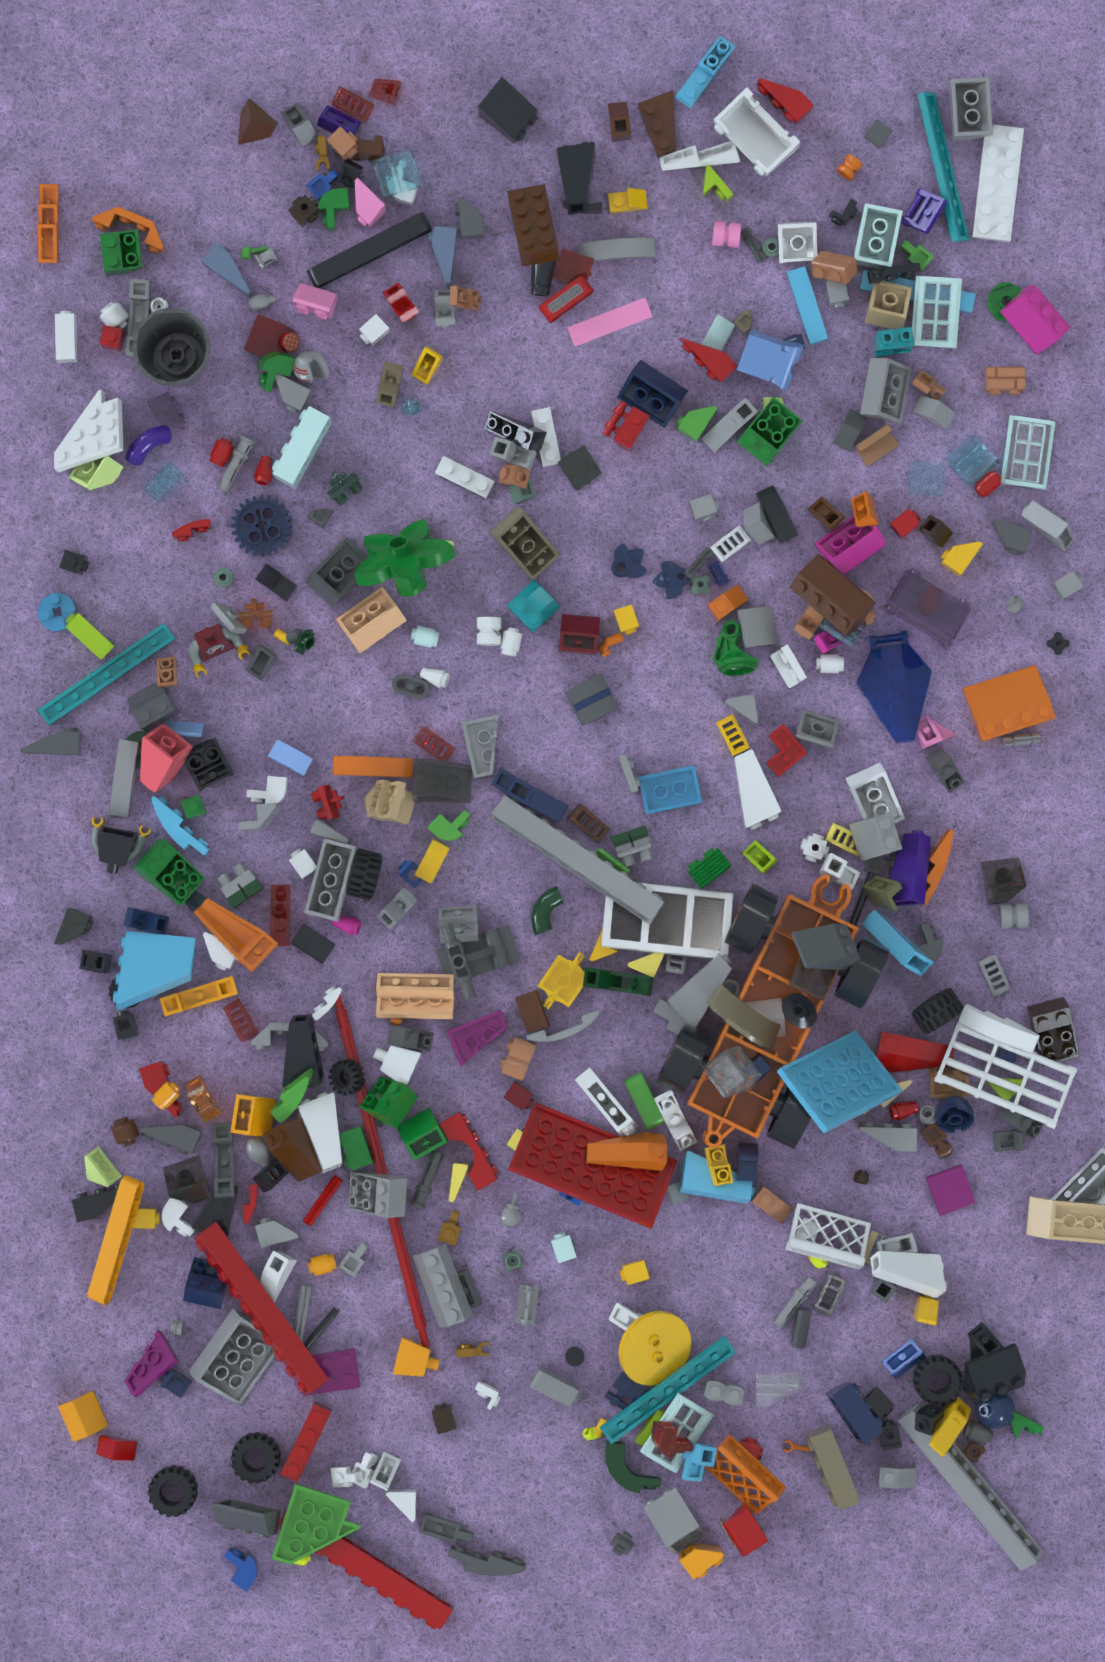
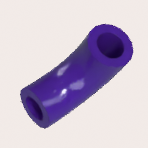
[125,425,172,466]

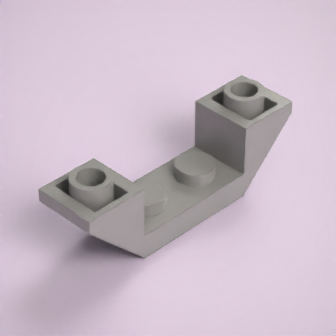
[251,1022,329,1051]

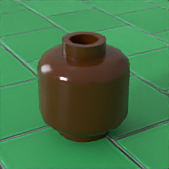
[111,1117,139,1147]

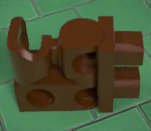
[333,135,385,166]

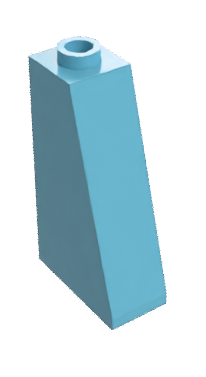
[862,909,933,976]
[679,1151,755,1204]

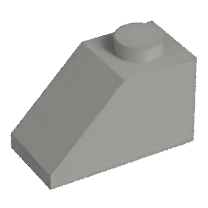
[275,374,312,414]
[255,1217,299,1248]
[877,1464,917,1489]

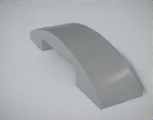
[578,238,656,264]
[125,279,150,356]
[526,1010,600,1042]

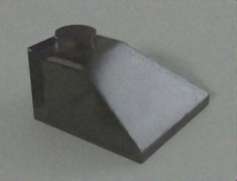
[981,857,1026,905]
[163,1155,212,1203]

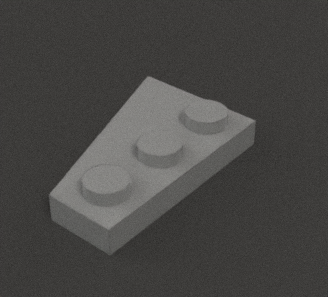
[461,714,499,779]

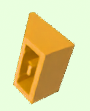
[230,1093,276,1137]
[678,1542,725,1580]

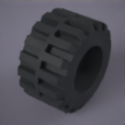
[346,848,383,901]
[911,988,964,1034]
[913,1355,963,1406]
[231,1432,281,1484]
[148,1465,198,1517]

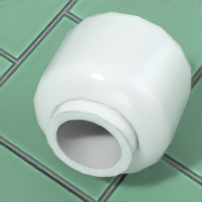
[100,302,129,329]

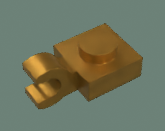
[315,135,331,172]
[437,1210,461,1246]
[456,1341,490,1357]

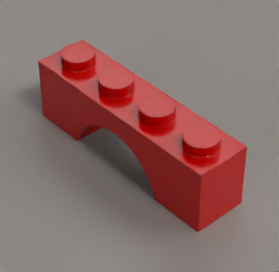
[439,1111,499,1191]
[280,1401,333,1483]

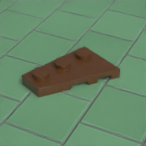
[638,90,676,158]

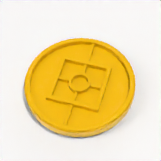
[618,1311,691,1386]

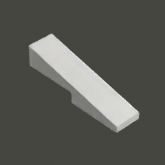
[659,141,740,171]

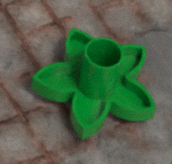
[354,519,456,597]

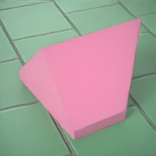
[911,715,957,749]

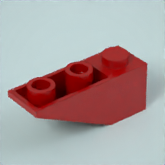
[756,78,814,125]
[679,337,737,382]
[139,1061,182,1118]

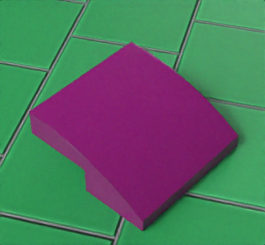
[926,1164,976,1216]

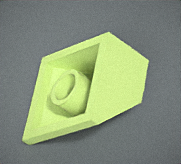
[68,456,123,490]

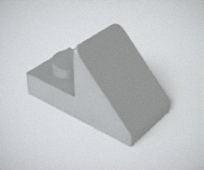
[877,1233,918,1253]

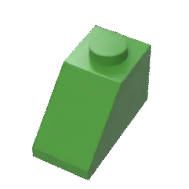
[677,406,718,443]

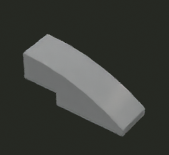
[653,998,689,1034]

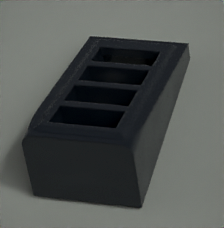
[253,1158,289,1192]

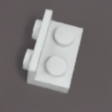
[770,644,807,688]

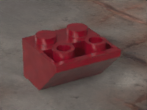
[558,614,600,656]

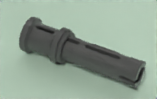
[409,1150,444,1209]

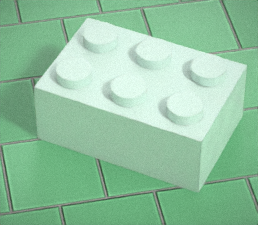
[853,203,903,269]

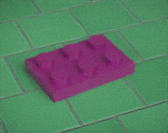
[303,1349,361,1396]

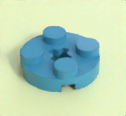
[38,593,77,632]

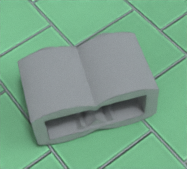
[703,1378,745,1405]

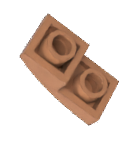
[450,286,481,311]
[156,656,178,688]

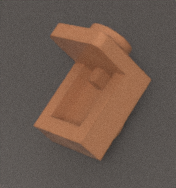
[498,464,530,489]

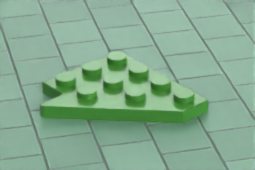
[271,1483,361,1565]

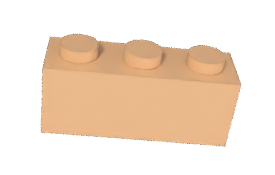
[336,586,407,653]

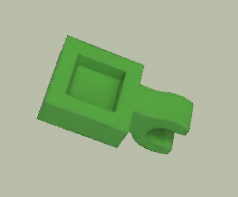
[899,240,934,272]

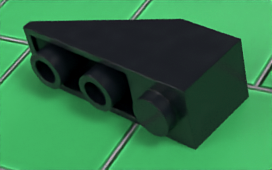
[484,411,547,450]
[72,1184,119,1222]

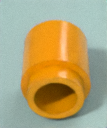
[152,1081,181,1110]
[308,1253,337,1276]

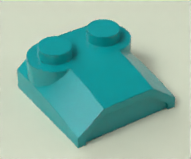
[506,580,560,633]

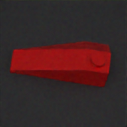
[875,1031,955,1073]

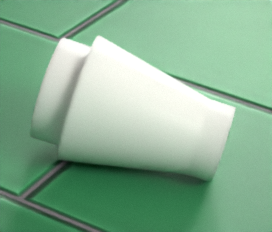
[420,668,450,688]

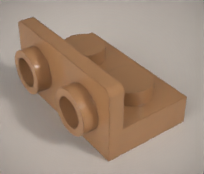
[928,1067,969,1098]

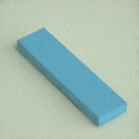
[787,266,828,345]

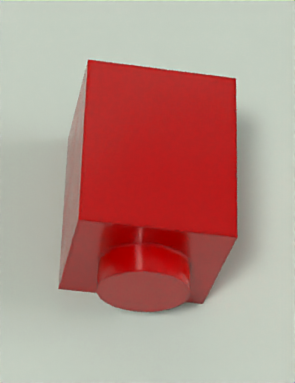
[99,325,125,352]
[889,508,920,540]

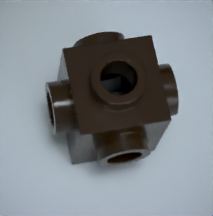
[288,195,319,228]

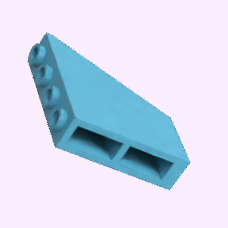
[113,931,196,1010]

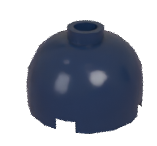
[935,1096,974,1133]
[975,1393,1015,1428]

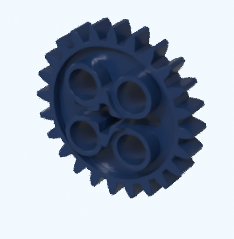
[230,494,293,557]

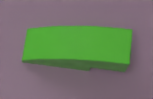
[270,1068,314,1124]

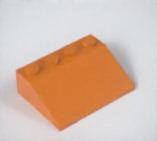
[963,665,1056,743]

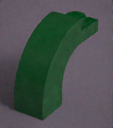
[583,967,654,996]
[605,1440,661,1493]

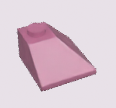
[355,178,387,229]

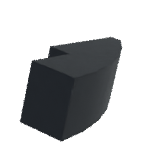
[756,485,798,544]

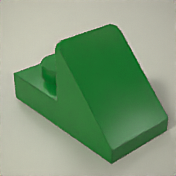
[1010,1410,1044,1439]

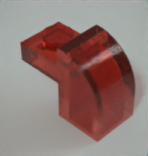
[651,1421,693,1458]

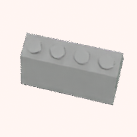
[304,838,358,922]
[412,1243,474,1328]

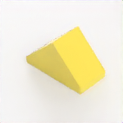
[627,953,664,977]

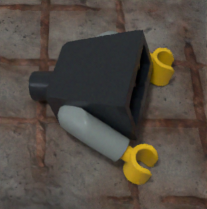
[91,817,151,874]

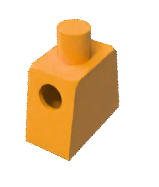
[393,1336,440,1377]

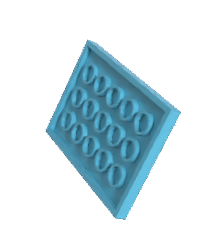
[777,1030,903,1134]

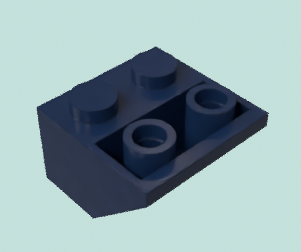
[183,1257,227,1309]

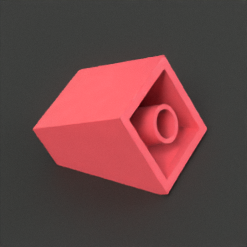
[140,723,193,793]

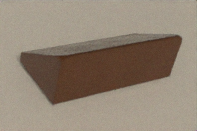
[515,990,550,1033]

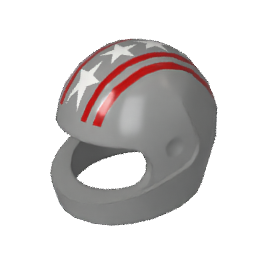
[293,350,329,383]

